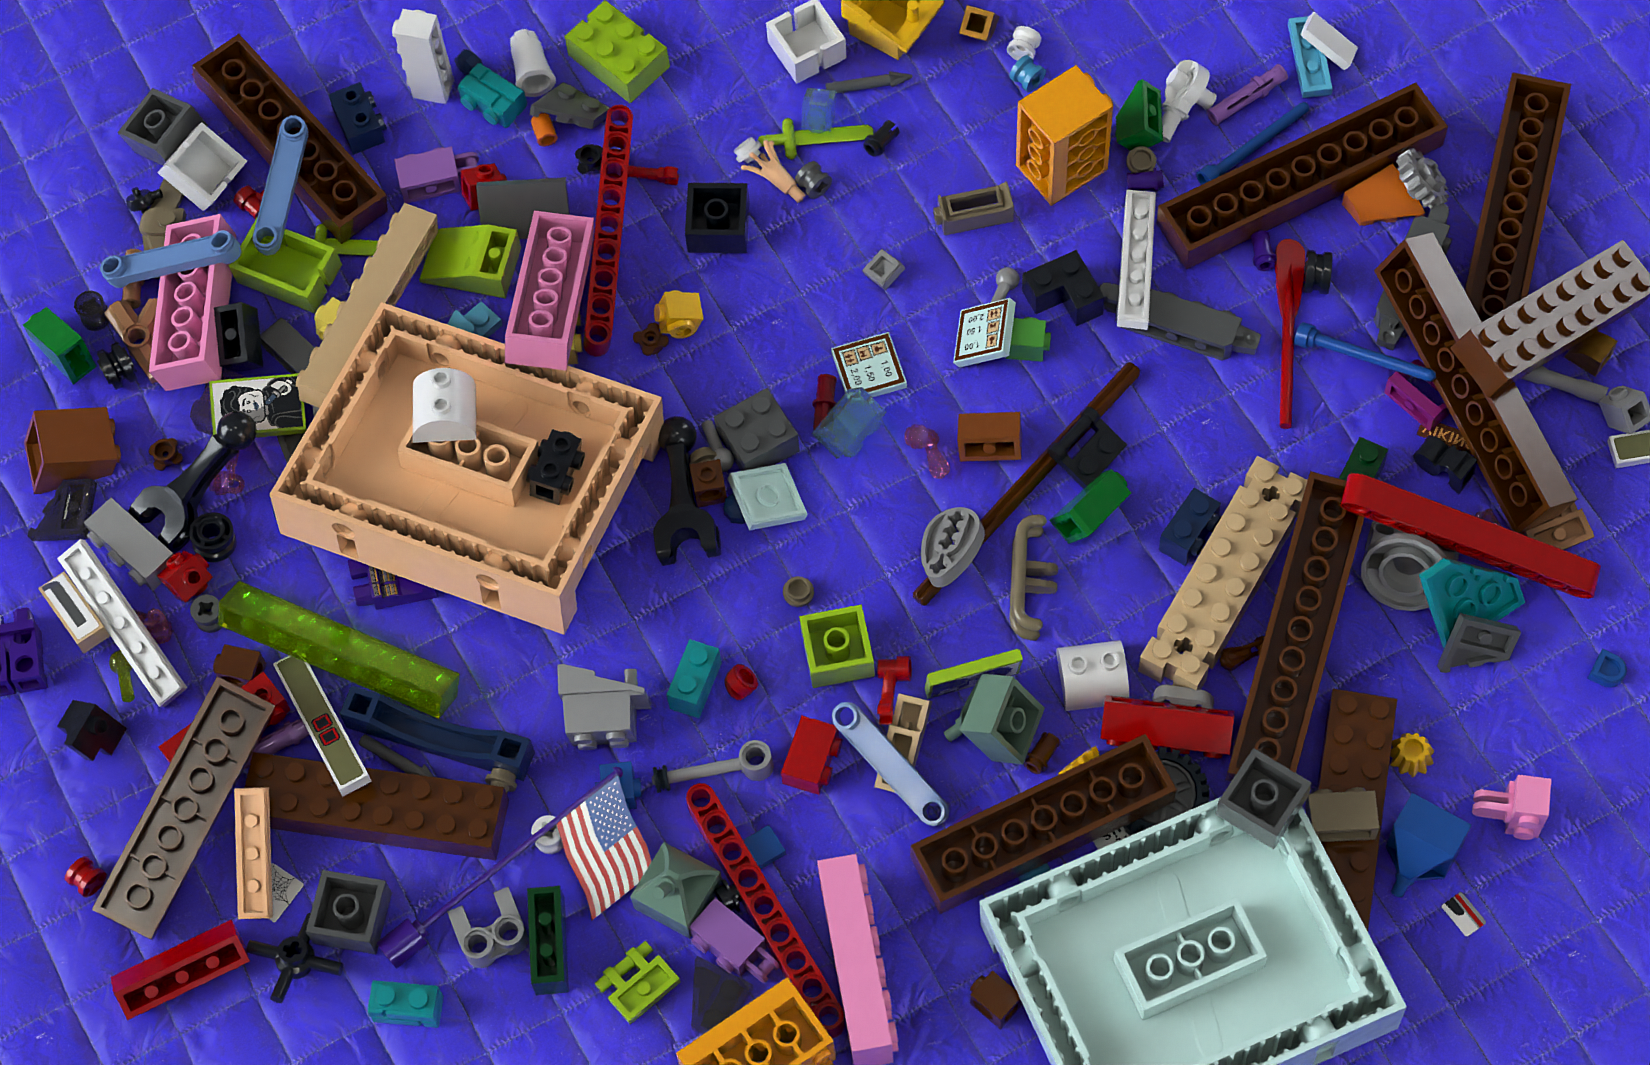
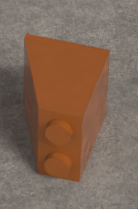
[24,407,121,494]

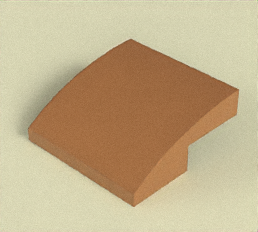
[1522,503,1595,550]

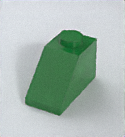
[1115,79,1163,151]

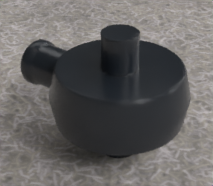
[126,187,163,214]

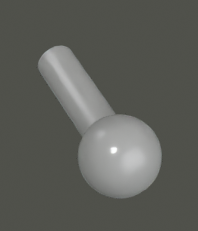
[990,267,1020,303]
[701,420,734,472]

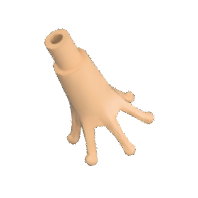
[741,140,806,203]

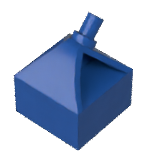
[1386,793,1472,897]

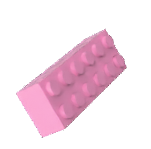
[505,211,594,371]
[149,214,236,391]
[817,854,899,1065]

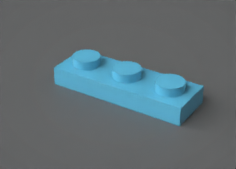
[1288,16,1333,98]

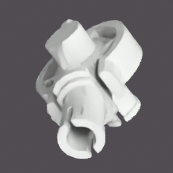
[1162,60,1217,143]

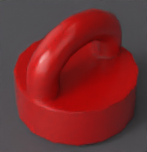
[724,664,758,700]

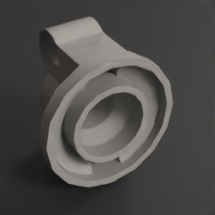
[1361,521,1460,611]

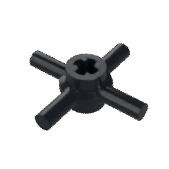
[246,913,344,1003]

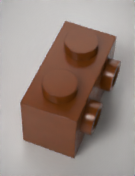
[957,412,1022,462]

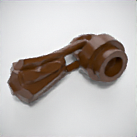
[1220,636,1265,671]

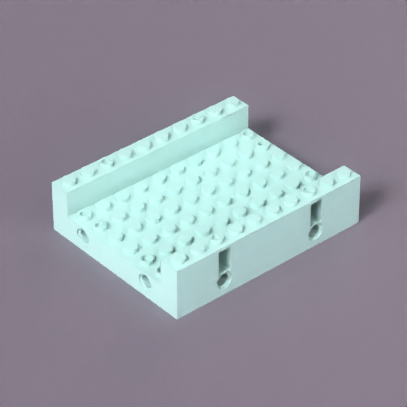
[979,797,1407,1065]

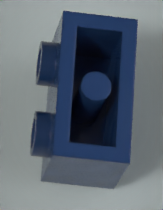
[328,82,387,155]
[1159,488,1222,566]

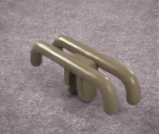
[1009,514,1058,641]

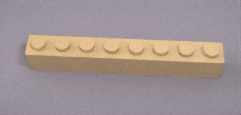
[296,203,438,408]

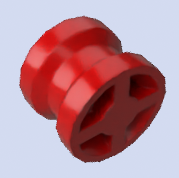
[64,856,107,898]

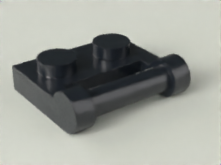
[1047,406,1127,489]

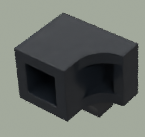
[57,700,127,761]

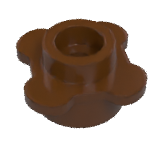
[633,323,669,356]
[148,438,183,471]

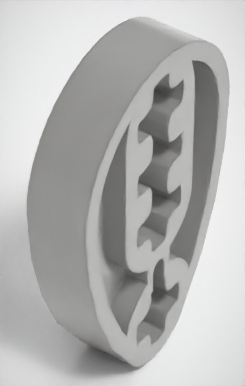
[921,507,985,587]

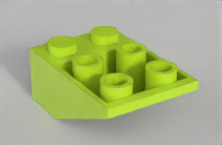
[419,224,521,299]

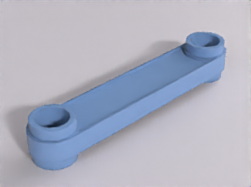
[253,115,308,255]
[100,230,241,288]
[832,702,950,826]

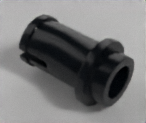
[863,120,900,157]

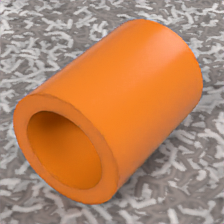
[531,113,558,146]

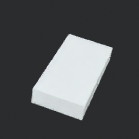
[1300,12,1358,70]

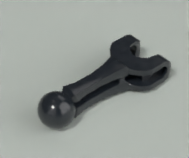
[129,411,257,553]
[653,416,721,566]

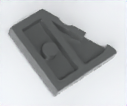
[1437,613,1521,673]

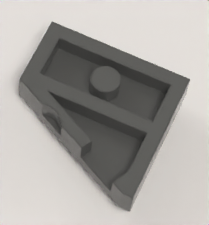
[530,82,610,129]

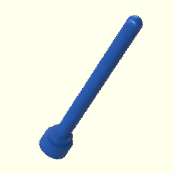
[1196,102,1310,185]
[1294,322,1436,382]

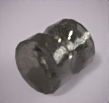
[74,291,109,331]

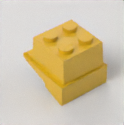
[841,0,944,60]

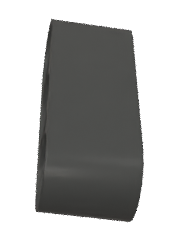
[260,318,315,374]

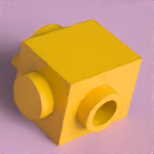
[654,290,704,339]

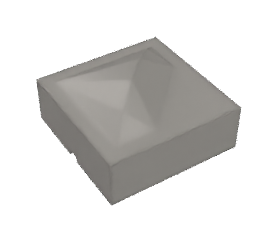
[862,249,905,291]

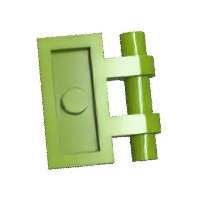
[594,941,681,1025]

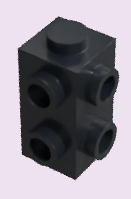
[526,429,585,505]

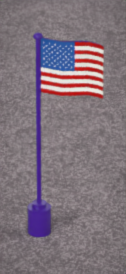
[377,766,652,969]

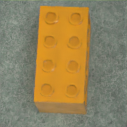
[1016,65,1114,206]
[676,977,836,1065]

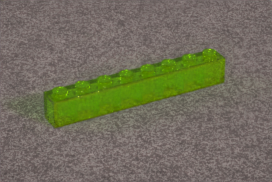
[218,581,460,719]

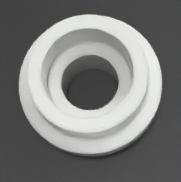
[734,137,762,163]

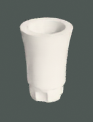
[510,29,556,97]

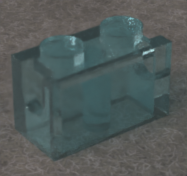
[812,387,887,459]

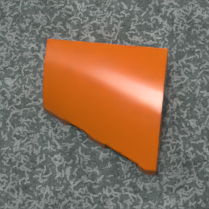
[1342,163,1425,226]

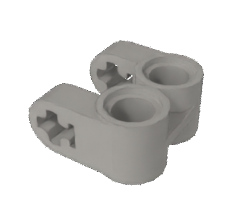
[447,887,528,968]

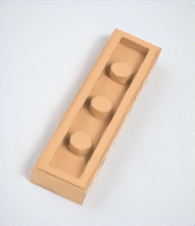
[234,787,273,919]

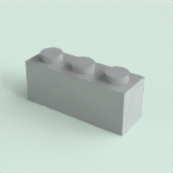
[84,498,174,591]

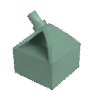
[943,674,1045,764]
[630,842,723,939]

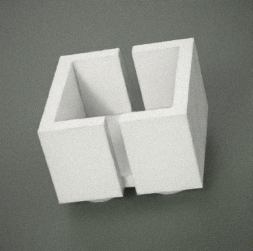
[766,0,847,84]
[157,122,247,211]

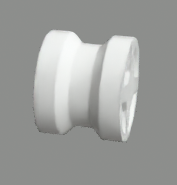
[1007,26,1042,61]
[531,815,563,854]

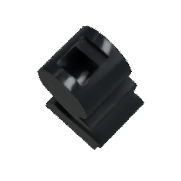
[1413,435,1477,494]

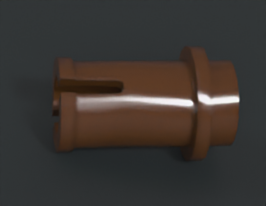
[1024,732,1061,774]

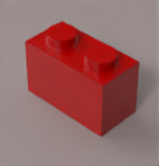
[781,715,843,795]

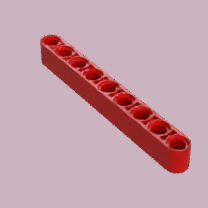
[583,105,633,357]
[1340,473,1601,599]
[686,783,845,1039]

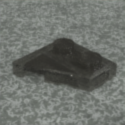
[28,478,97,541]
[691,956,753,1035]

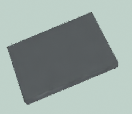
[476,177,570,239]

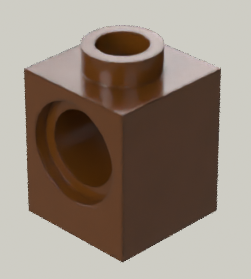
[689,459,727,508]
[213,644,266,688]
[970,970,1022,1030]

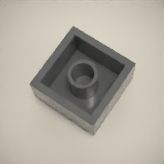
[117,88,208,165]
[714,388,800,471]
[1216,748,1312,849]
[306,870,392,954]

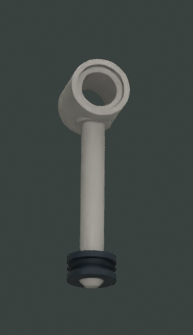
[652,740,774,793]

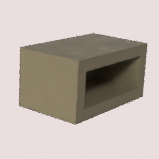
[1305,787,1379,842]

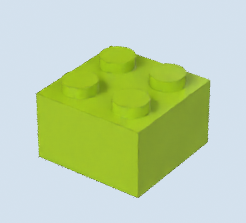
[799,604,875,688]

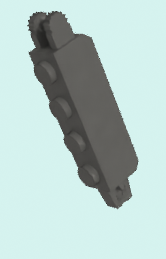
[1373,202,1452,350]
[1099,282,1261,361]

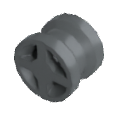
[795,161,832,199]
[190,594,226,633]

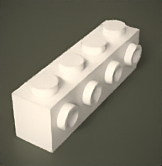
[392,9,454,104]

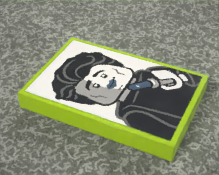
[209,373,307,438]
[924,649,1023,699]

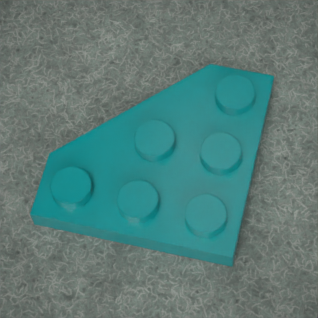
[1419,558,1525,648]

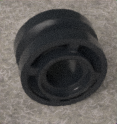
[96,342,137,390]
[189,512,236,562]

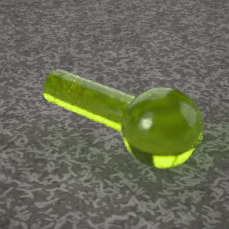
[109,650,135,702]

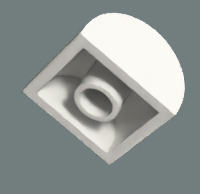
[413,368,476,443]
[1056,640,1129,711]

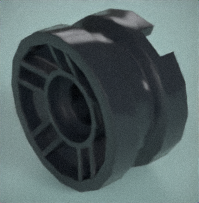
[1303,250,1332,294]

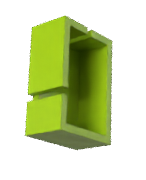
[564,0,670,103]
[229,218,342,314]

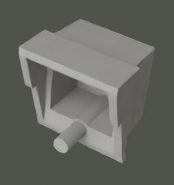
[557,664,651,750]

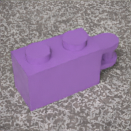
[394,146,479,203]
[689,898,780,983]

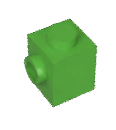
[1006,317,1051,362]

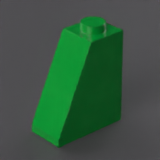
[23,307,97,385]
[1049,469,1131,544]

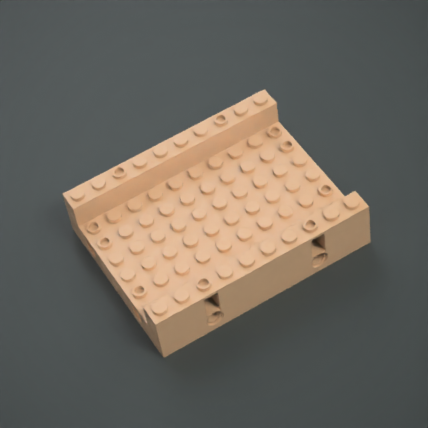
[270,302,664,635]

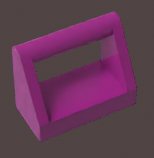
[1384,359,1450,431]

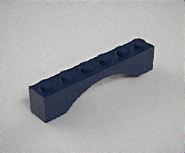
[339,685,535,781]

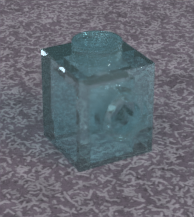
[801,88,836,133]

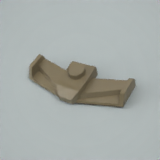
[139,179,186,279]

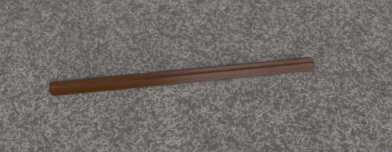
[913,362,1140,606]

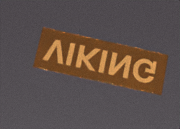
[1416,423,1472,455]

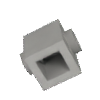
[1598,385,1650,434]

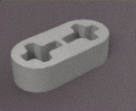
[1152,685,1214,709]

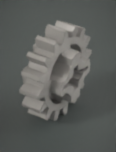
[1396,148,1449,209]

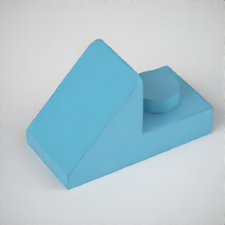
[447,301,503,338]

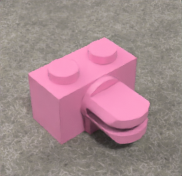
[1472,774,1551,840]

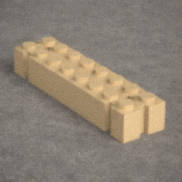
[1138,456,1308,690]

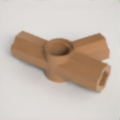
[104,298,157,384]

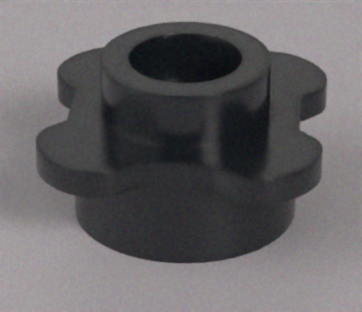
[575,144,603,174]
[715,879,742,913]

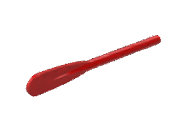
[1275,239,1305,429]

